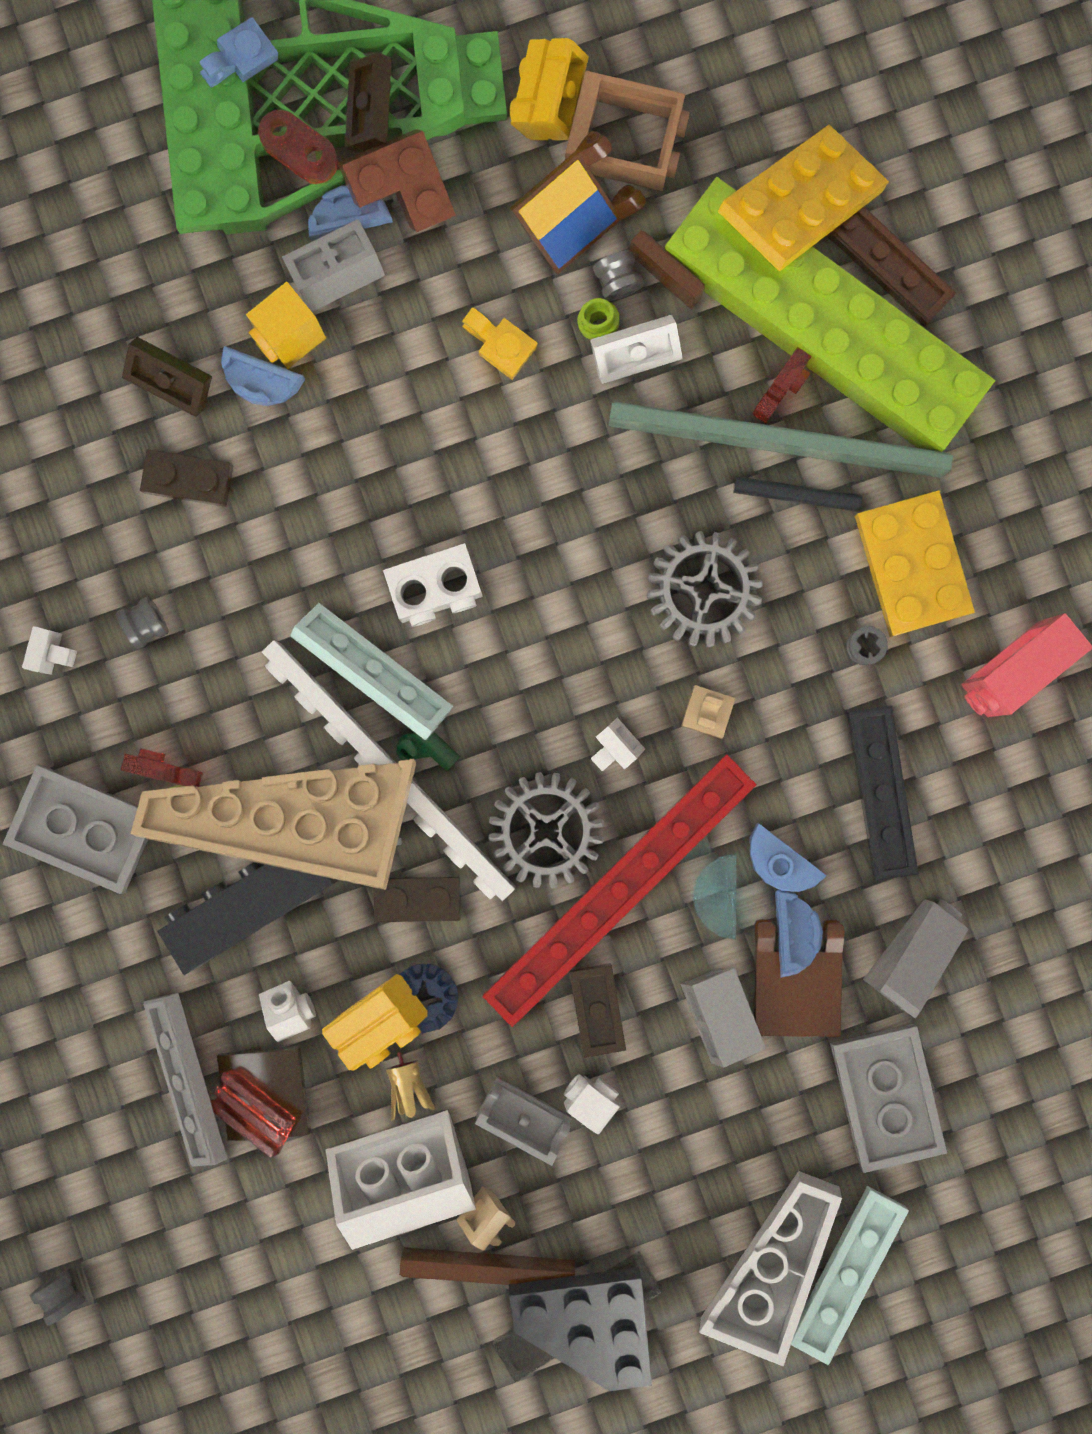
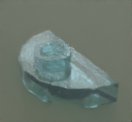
[692,853,736,940]

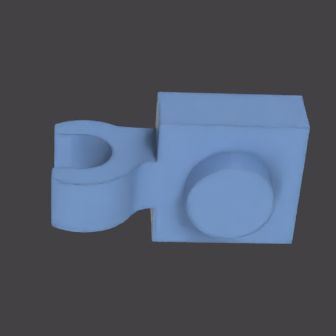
[200,17,278,88]

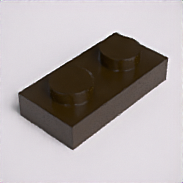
[345,52,392,153]
[122,337,212,417]
[140,449,234,507]
[373,877,460,922]
[569,963,626,1058]

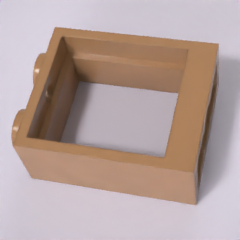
[565,70,690,191]

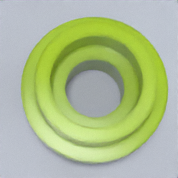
[577,298,620,340]

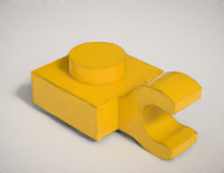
[462,307,538,380]

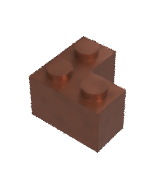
[338,129,456,232]

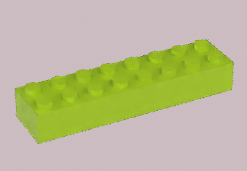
[665,177,996,452]

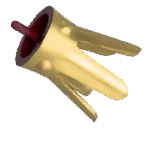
[386,1052,435,1121]

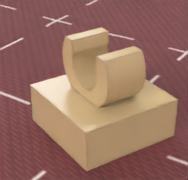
[681,685,735,739]
[456,1186,515,1251]

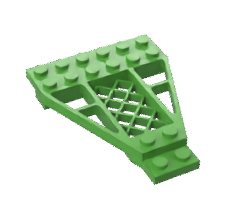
[152,0,507,235]

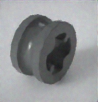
[846,626,888,665]

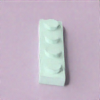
[290,603,453,740]
[791,1186,909,1365]

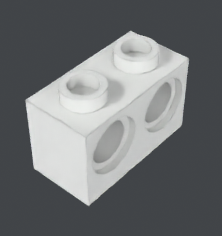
[383,543,483,627]

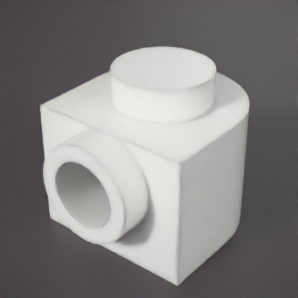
[259,981,316,1042]
[564,1074,620,1134]

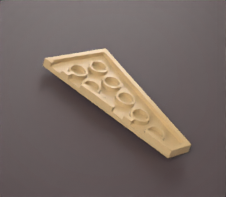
[130,759,416,890]

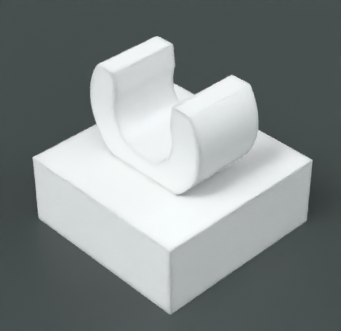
[22,626,77,675]
[591,717,645,771]

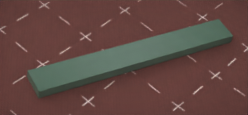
[608,401,953,478]

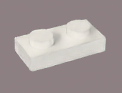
[590,315,683,384]

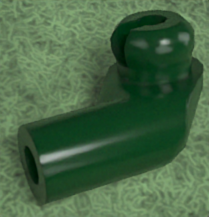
[395,732,461,772]

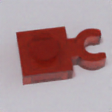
[752,347,812,424]
[120,748,203,787]

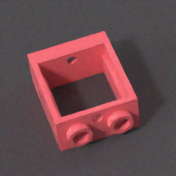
[961,613,1092,717]

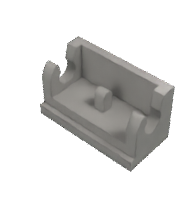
[282,219,385,312]
[681,967,766,1068]
[475,1076,572,1166]

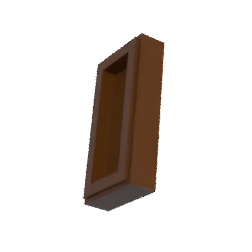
[630,230,705,310]

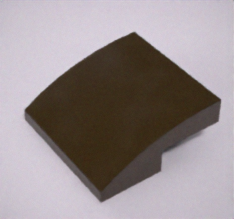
[217,1045,311,1141]

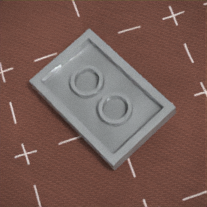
[3,765,148,894]
[830,1024,947,1173]

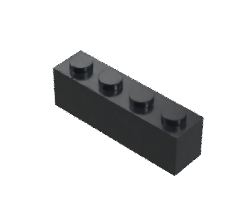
[157,862,338,975]

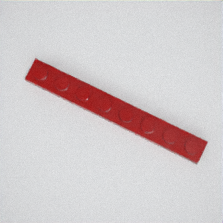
[482,754,757,1027]

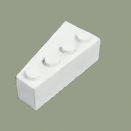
[699,1171,842,1366]

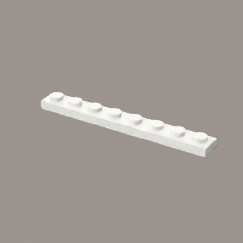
[262,640,516,901]

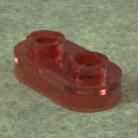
[258,110,338,184]

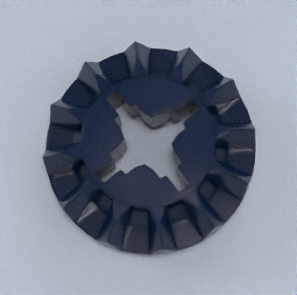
[399,964,458,1034]

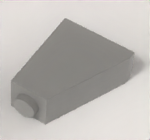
[863,899,969,1018]

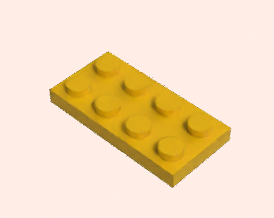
[718,125,889,272]

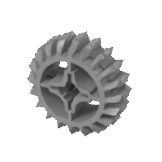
[647,531,763,647]
[489,772,604,888]

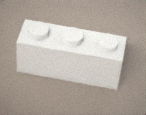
[326,1110,476,1250]

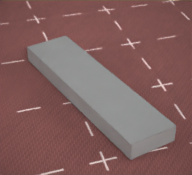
[143,993,227,1167]

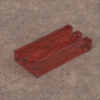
[210,1069,296,1158]

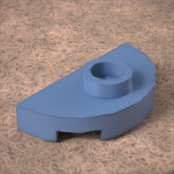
[308,186,393,241]
[221,346,305,406]
[749,823,827,892]
[775,890,823,977]

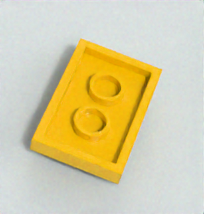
[855,490,975,637]

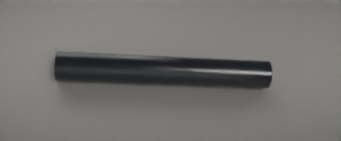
[733,476,862,512]

